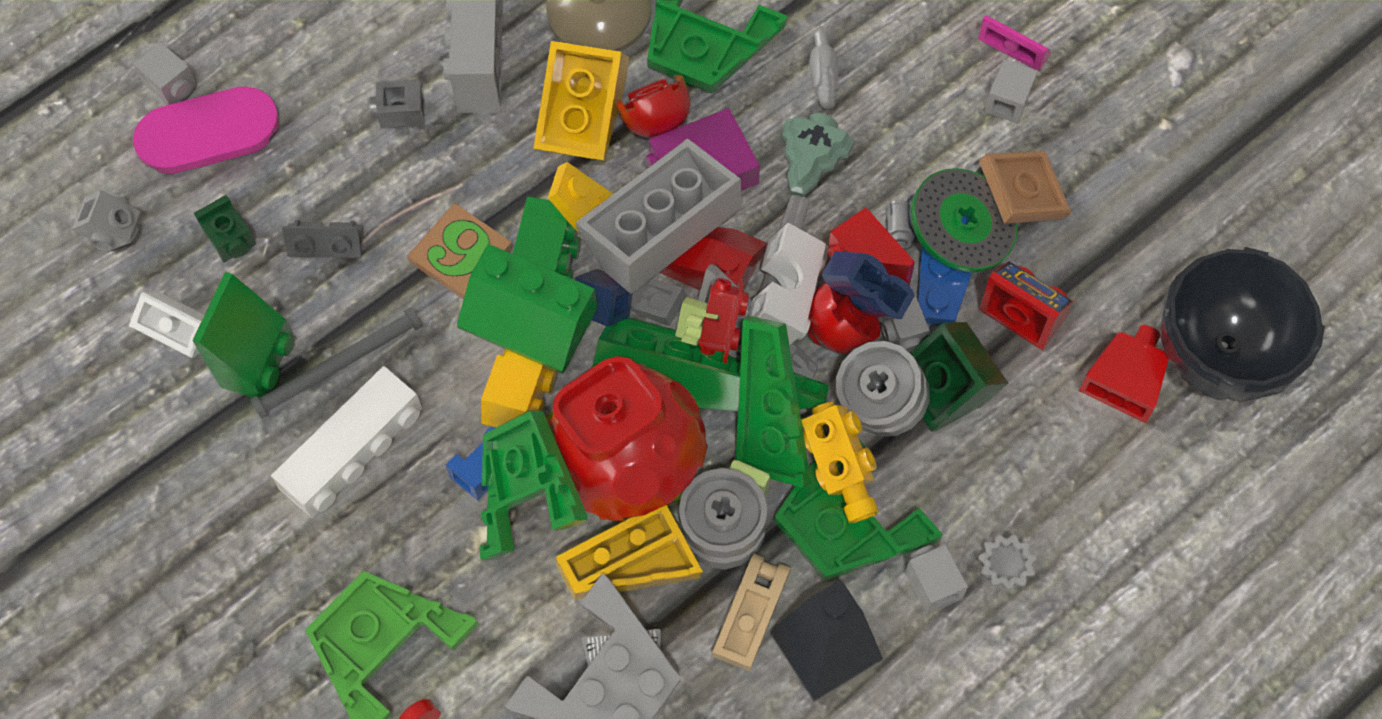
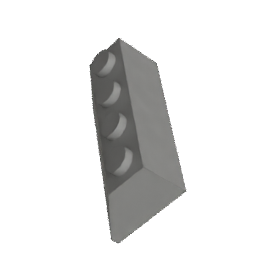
[576,139,741,294]

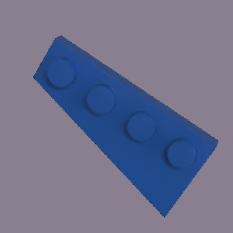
[917,215,972,325]

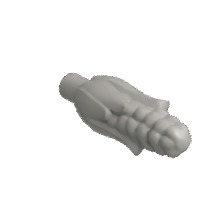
[809,31,839,109]

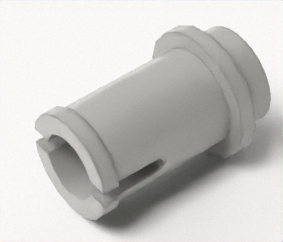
[886,200,915,249]

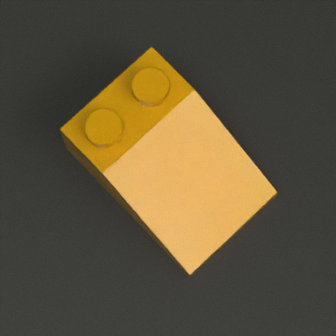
[533,41,629,161]

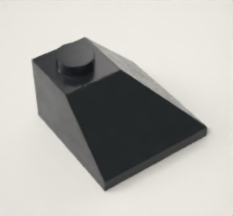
[770,579,883,702]

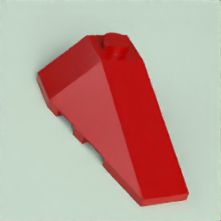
[659,227,768,292]

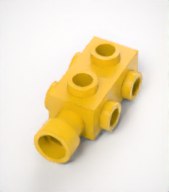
[801,402,879,524]

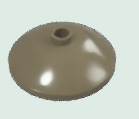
[546,0,651,51]

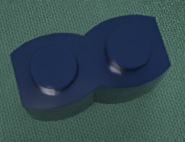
[822,251,915,319]

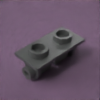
[282,220,363,258]

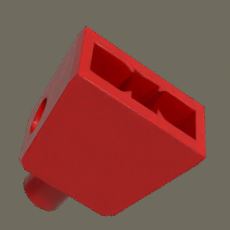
[1079,325,1169,423]

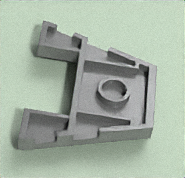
[505,573,681,719]

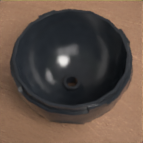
[1161,247,1325,403]

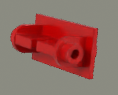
[698,277,749,363]

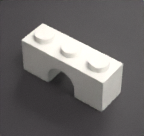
[748,223,826,345]

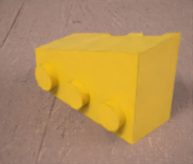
[481,349,557,428]
[556,505,703,600]

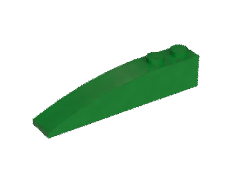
[592,317,829,411]

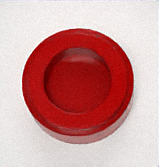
[399,699,441,719]

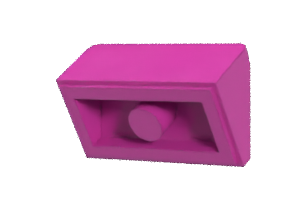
[978,15,1051,72]

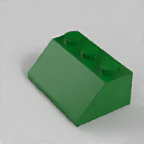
[457,244,598,374]

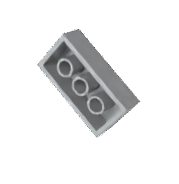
[443,0,504,113]

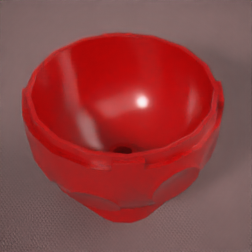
[548,356,708,521]

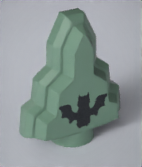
[782,113,855,197]

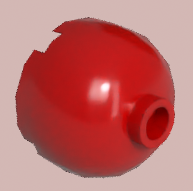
[616,75,691,138]
[808,282,881,354]

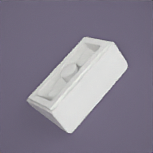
[129,291,204,358]

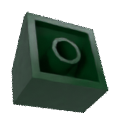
[910,322,1009,432]

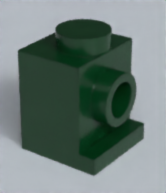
[194,195,256,263]

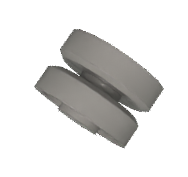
[836,341,930,437]
[679,468,768,569]

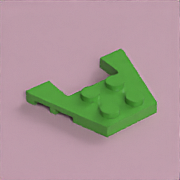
[305,571,479,719]

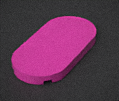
[133,87,279,174]

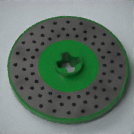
[911,168,1017,272]

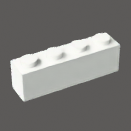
[271,366,422,518]

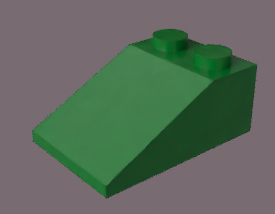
[192,272,294,399]

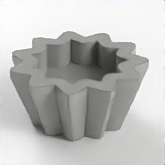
[978,534,1037,591]

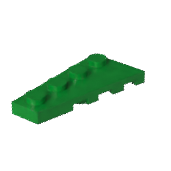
[736,316,811,488]

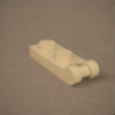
[712,554,791,671]

